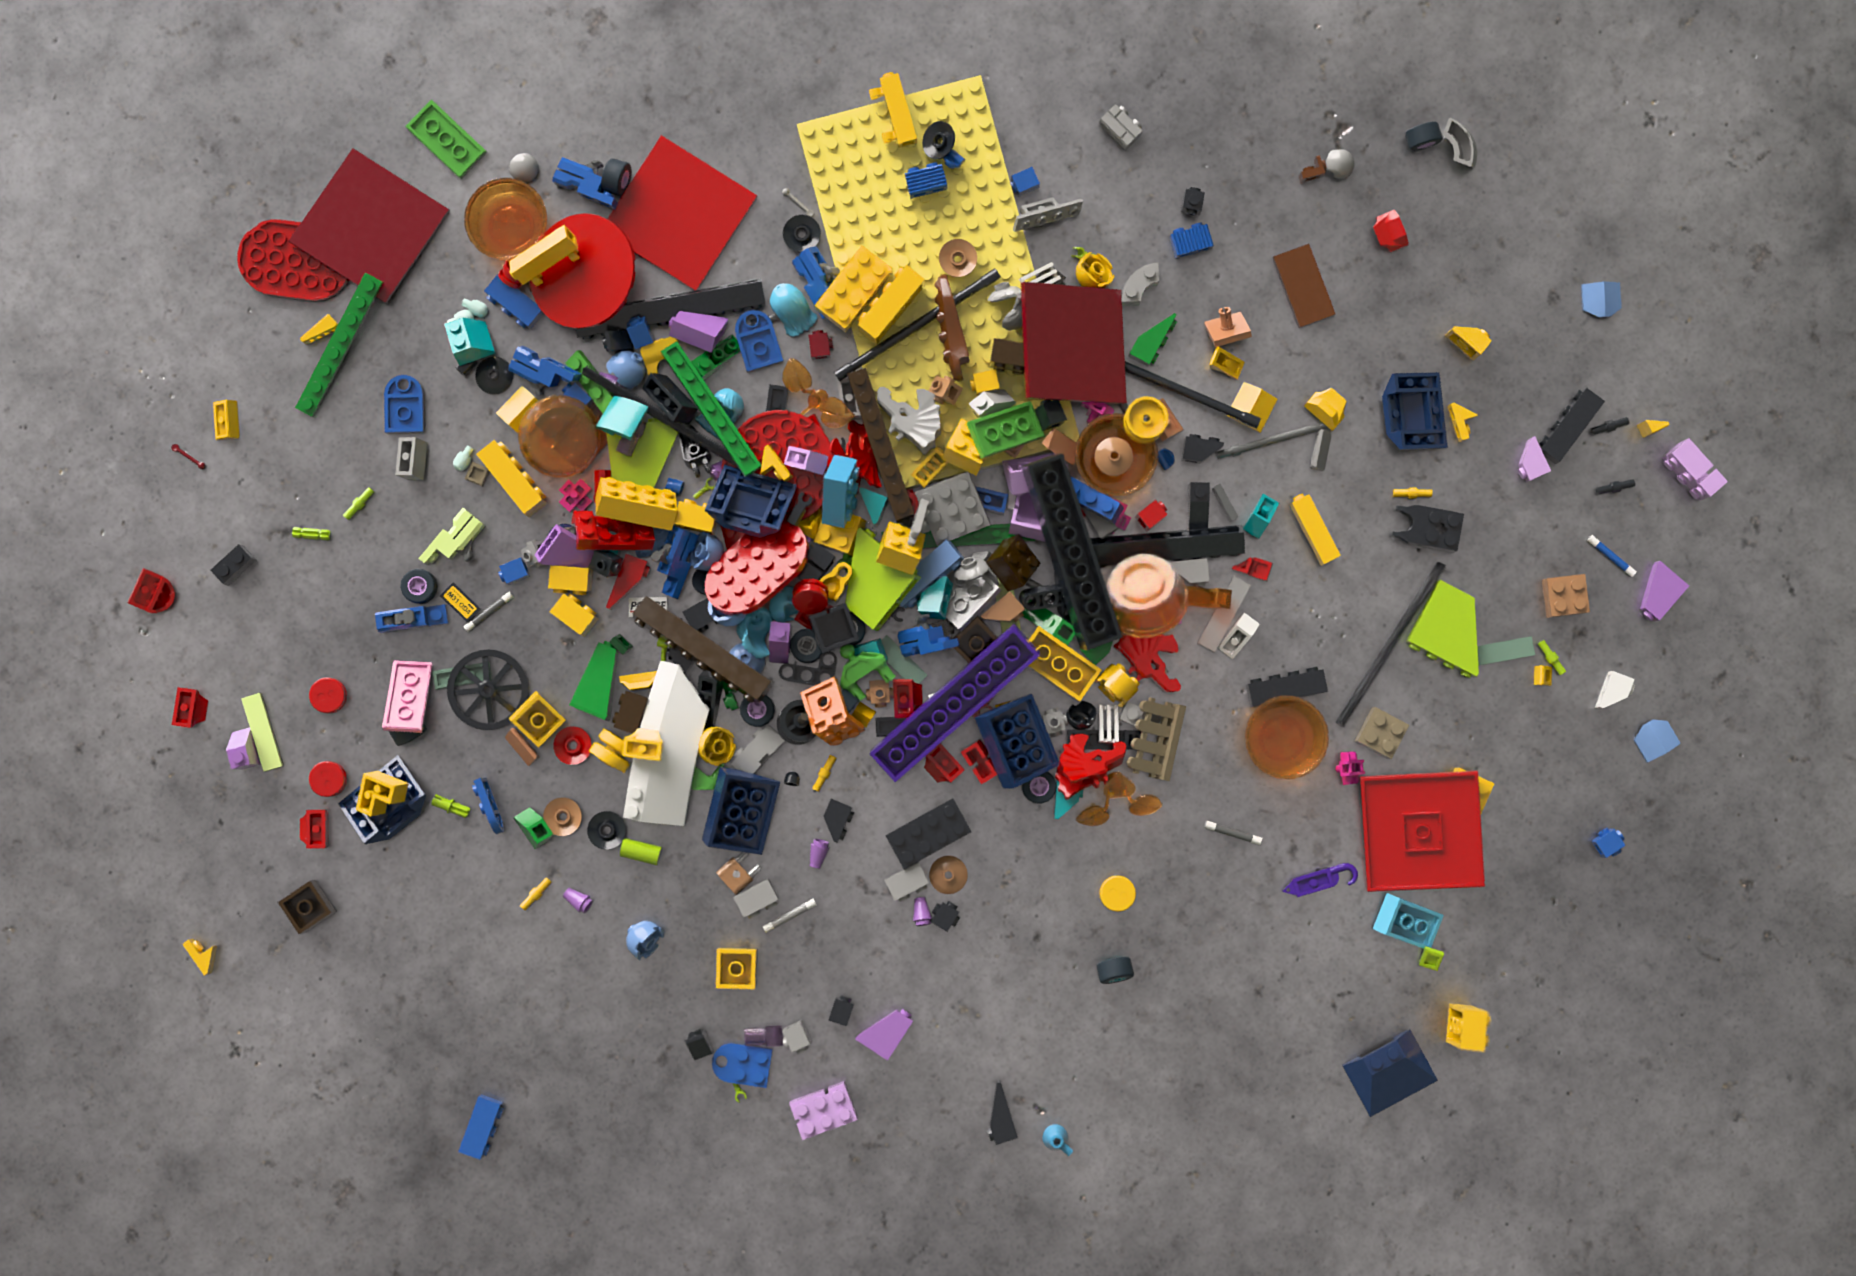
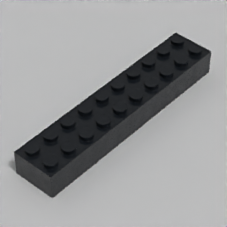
[1021,453,1123,651]

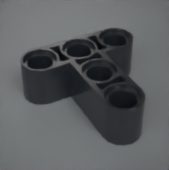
[1019,571,1072,623]
[779,651,838,707]

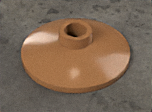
[939,239,977,277]
[1094,437,1133,476]
[543,797,582,836]
[929,856,968,894]

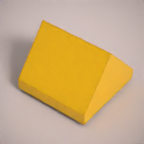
[1534,665,1552,686]
[852,702,876,728]

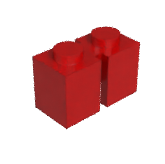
[1135,499,1168,532]
[961,739,997,785]

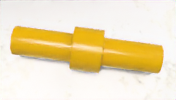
[1393,488,1432,499]
[812,755,837,792]
[520,877,552,911]

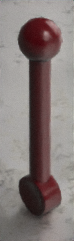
[171,444,206,470]

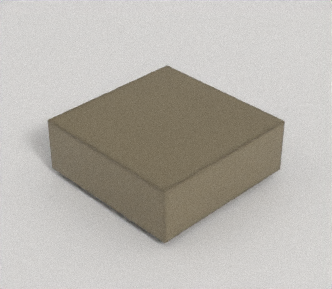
[465,462,490,487]

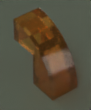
[1179,586,1232,609]

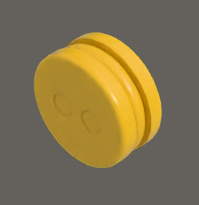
[1099,876,1136,912]

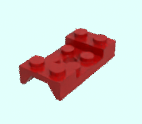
[571,511,655,550]

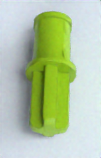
[431,794,470,818]

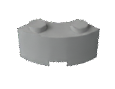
[1442,118,1477,168]
[1121,263,1159,306]
[731,725,785,774]

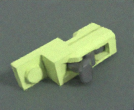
[418,508,485,565]

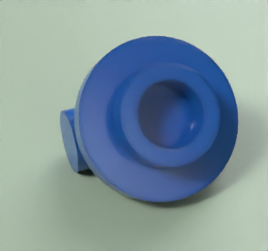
[943,149,965,169]
[1154,448,1175,470]

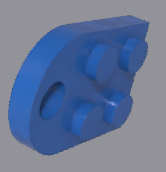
[735,310,783,372]
[384,375,424,433]
[472,778,504,835]
[712,1044,773,1088]

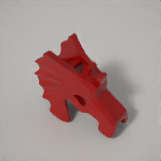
[829,420,882,493]
[1113,629,1181,692]
[1055,734,1126,800]

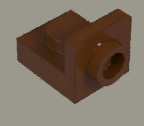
[1299,155,1327,183]

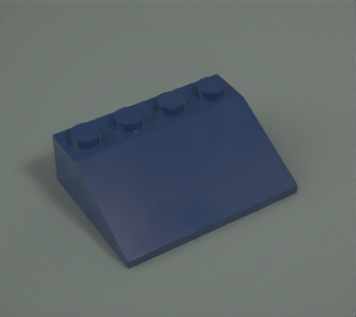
[975,694,1059,789]
[702,767,780,855]

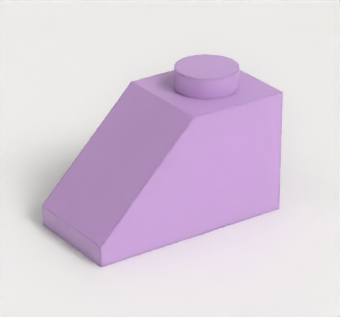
[1518,436,1551,482]
[784,446,829,475]

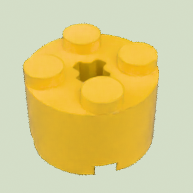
[1095,663,1140,707]

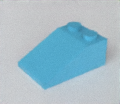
[1373,893,1444,949]

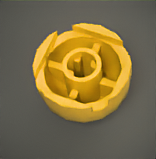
[1075,252,1114,288]
[698,727,736,766]

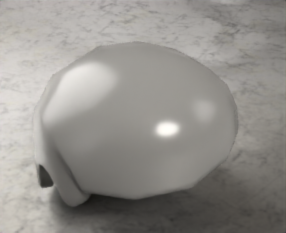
[1326,149,1354,179]
[509,153,538,183]

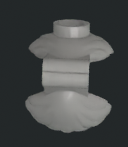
[987,282,1023,331]
[955,551,999,586]

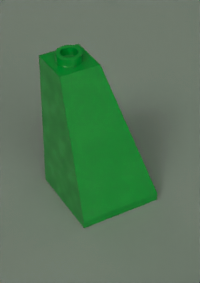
[569,641,618,721]

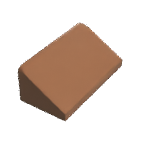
[1042,428,1081,465]
[505,728,539,766]

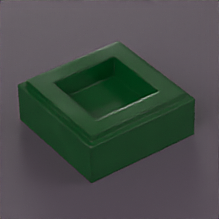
[609,634,633,655]

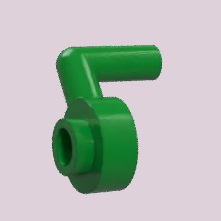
[723,682,739,711]

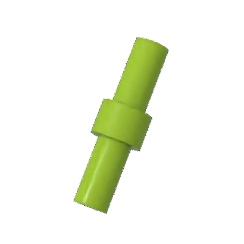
[343,487,374,520]
[1538,640,1566,675]

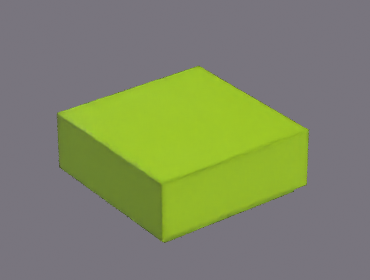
[1419,946,1444,971]

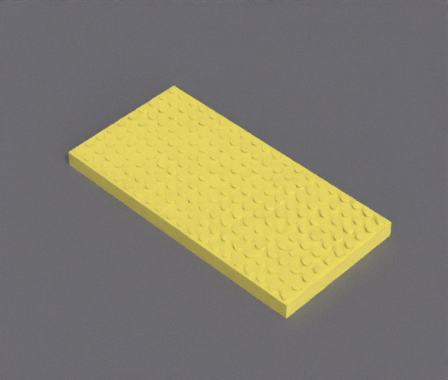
[797,75,1081,490]

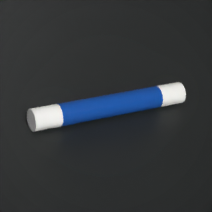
[1587,535,1637,577]

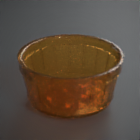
[464,178,547,261]
[518,395,601,478]
[1075,413,1158,496]
[1107,554,1189,638]
[1245,696,1329,779]

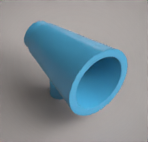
[1042,1124,1073,1156]

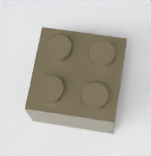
[1354,707,1409,759]

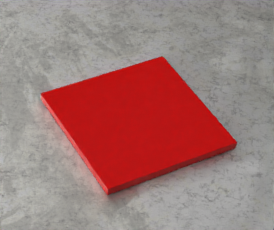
[607,135,758,290]
[1360,771,1485,892]

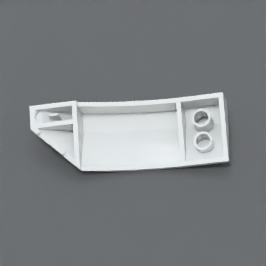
[623,661,710,826]

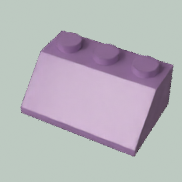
[1002,453,1068,496]

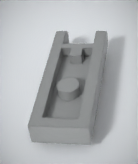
[907,498,930,546]

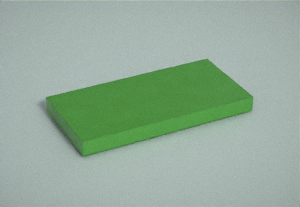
[405,99,487,179]
[966,401,1045,459]

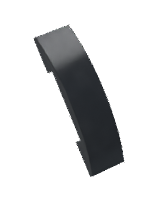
[1067,730,1141,750]

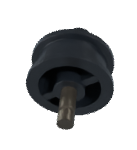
[777,700,816,745]

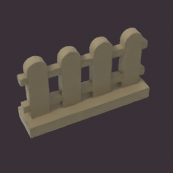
[1127,697,1186,781]

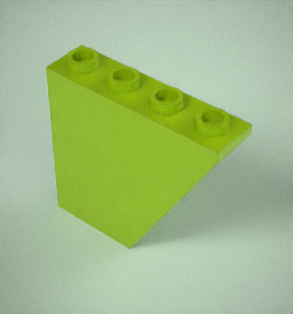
[606,418,683,488]
[845,528,921,631]
[1406,580,1479,679]

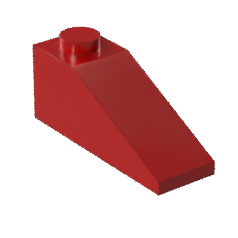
[606,554,651,610]

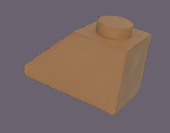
[980,592,1025,622]

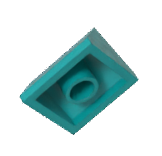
[859,487,889,527]

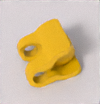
[640,337,679,375]
[820,562,852,603]

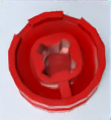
[498,260,523,289]

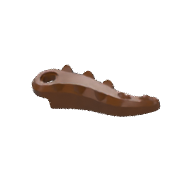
[935,274,970,382]

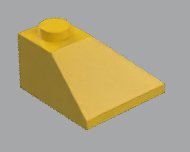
[1445,326,1492,360]

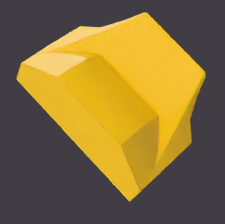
[1304,388,1347,431]
[619,671,657,691]
[622,728,663,761]

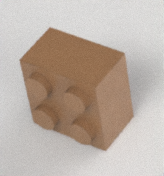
[1542,574,1590,618]

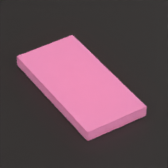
[382,660,433,733]

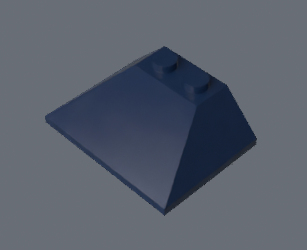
[1382,372,1448,450]
[705,465,797,538]
[338,755,426,845]
[1342,1029,1438,1117]

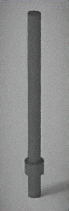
[1216,422,1328,459]

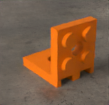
[800,677,865,746]

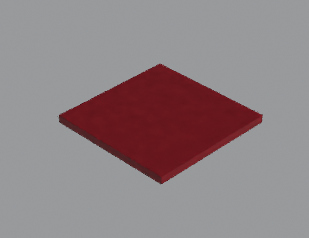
[289,148,449,304]
[1021,282,1127,404]

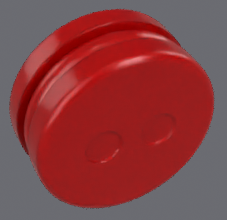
[792,579,829,614]
[309,678,347,714]
[309,761,347,797]

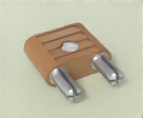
[716,852,761,895]

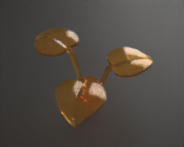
[782,357,855,429]
[1076,772,1163,826]

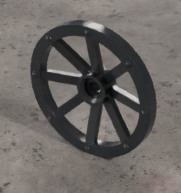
[447,649,529,730]

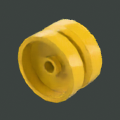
[1123,396,1168,444]
[589,728,633,773]

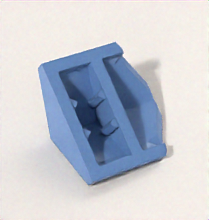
[1581,281,1622,317]
[1634,720,1681,763]

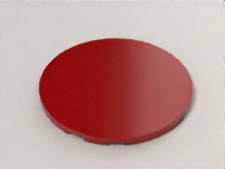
[530,213,636,329]
[722,410,834,521]

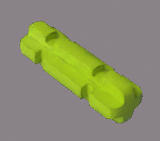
[292,527,331,540]

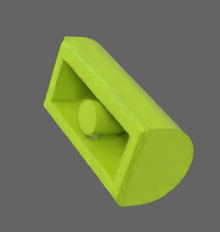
[619,838,662,866]

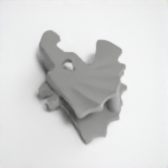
[877,387,941,455]

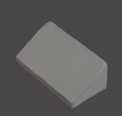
[1310,429,1332,471]

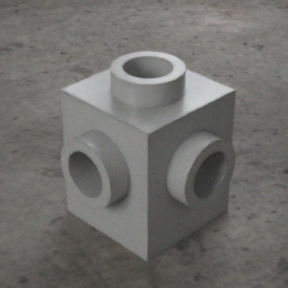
[520,539,545,568]
[1041,708,1068,737]

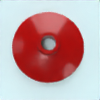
[553,726,592,765]

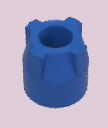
[665,478,684,496]

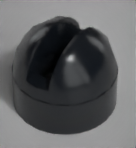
[784,771,800,786]

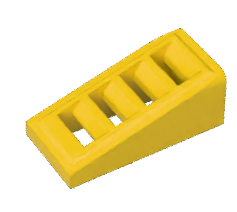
[300,314,338,345]
[911,446,949,488]

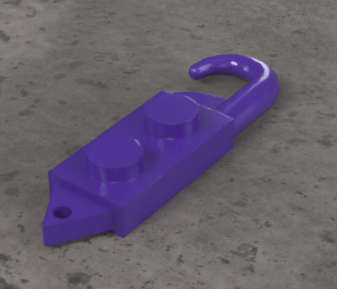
[1282,863,1358,897]

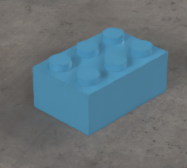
[822,455,859,528]

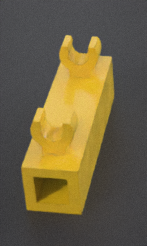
[869,72,917,148]
[509,225,580,286]
[1290,493,1341,566]

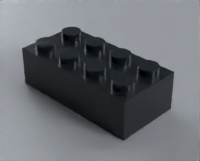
[885,798,971,869]

